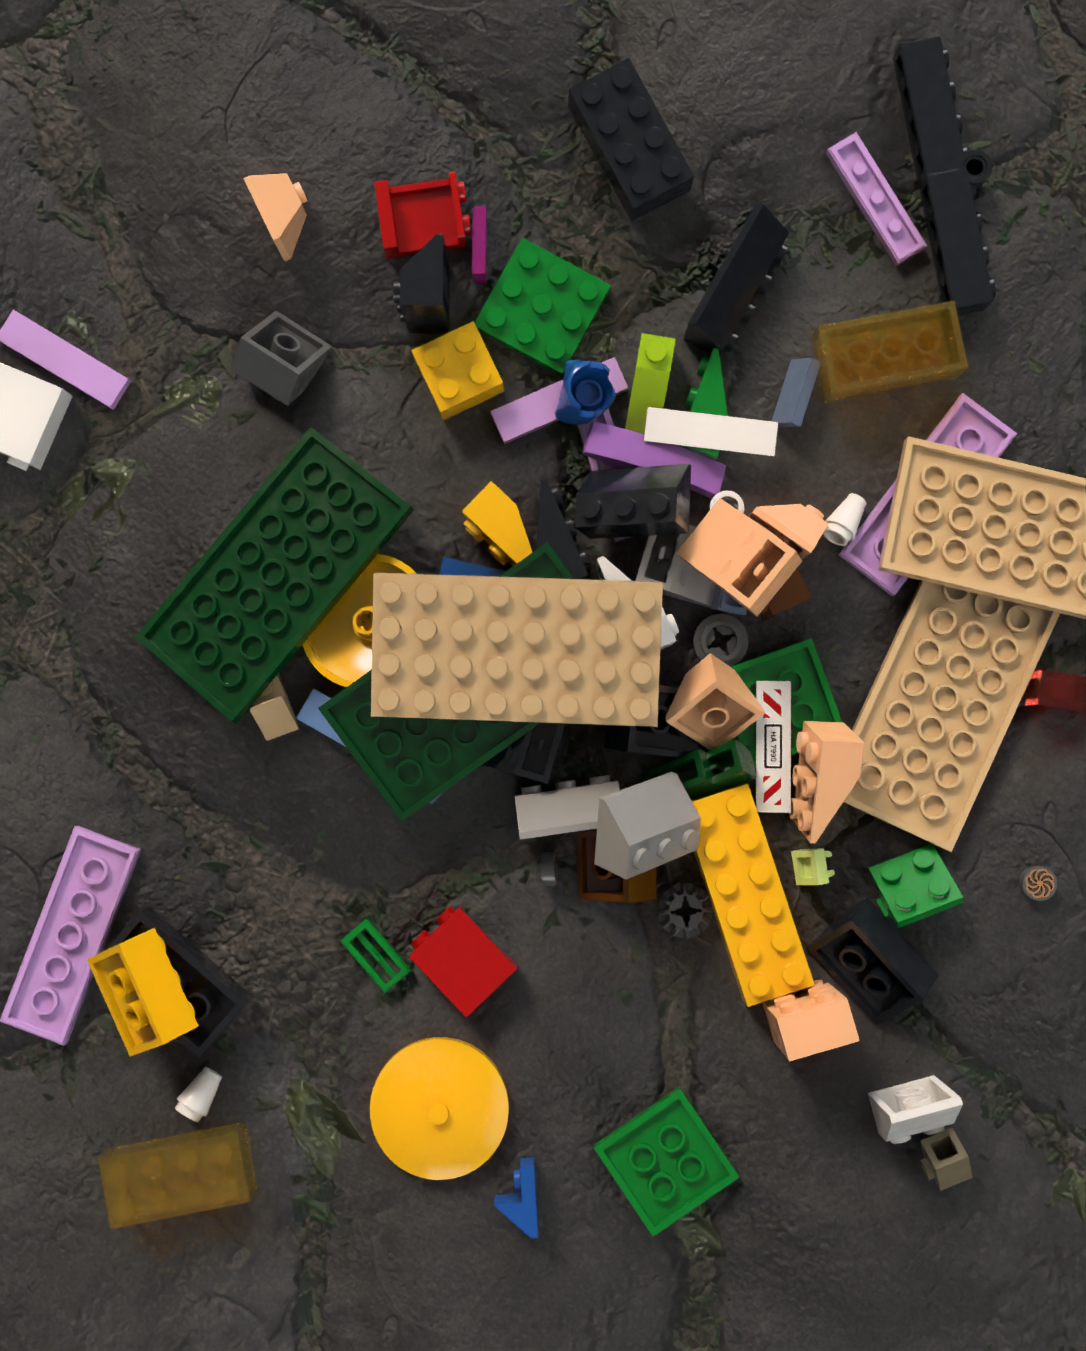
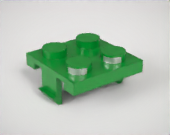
[868,844,964,928]

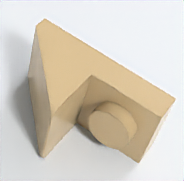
[249,673,300,741]

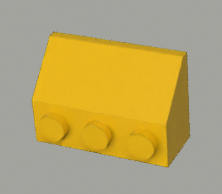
[87,928,199,1057]

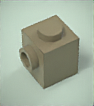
[919,1128,973,1191]

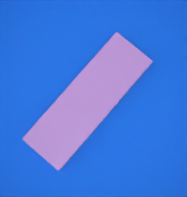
[838,393,1017,596]
[0,826,141,1046]

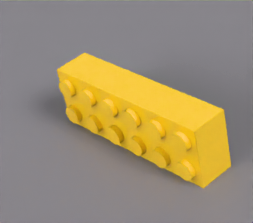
[691,783,815,1007]

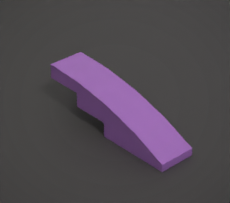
[582,421,726,499]

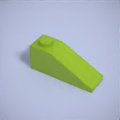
[625,333,676,435]

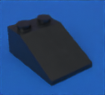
[604,685,710,758]

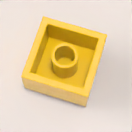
[411,321,504,421]

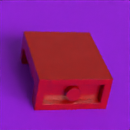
[374,171,472,259]
[408,905,518,1017]

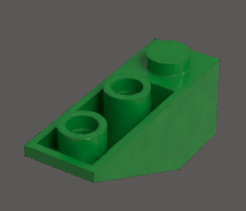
[677,347,728,461]

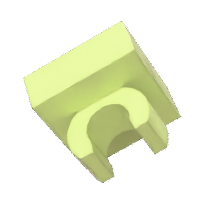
[791,848,835,885]

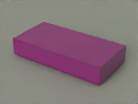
[472,206,488,284]

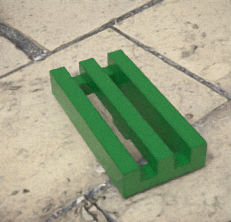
[340,917,412,993]

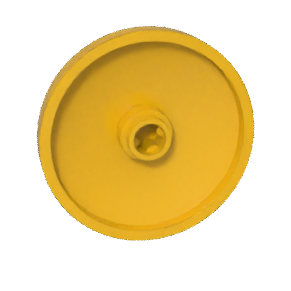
[303,554,417,688]
[370,1037,509,1180]

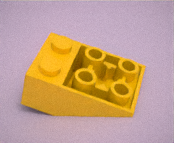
[462,481,533,567]

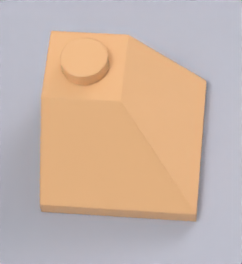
[243,173,308,262]
[748,504,829,560]
[665,653,765,750]

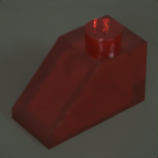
[1025,670,1086,714]

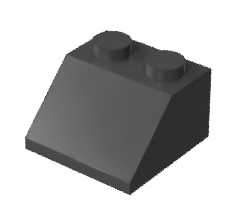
[231,311,332,406]

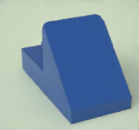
[494,1158,538,1238]

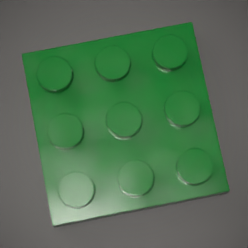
[475,237,611,376]
[731,638,842,768]
[593,1086,739,1237]

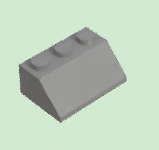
[594,772,701,880]
[515,775,620,840]

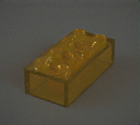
[811,301,968,403]
[98,1122,258,1229]

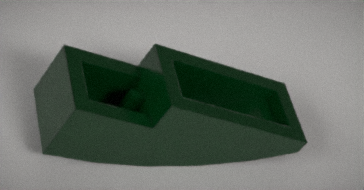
[642,739,757,799]

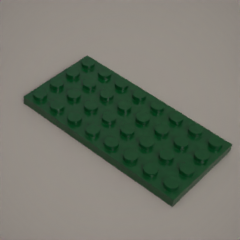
[135,427,414,724]
[318,542,574,822]

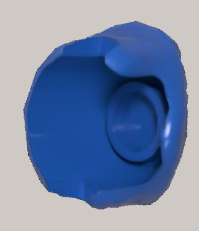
[555,360,616,425]

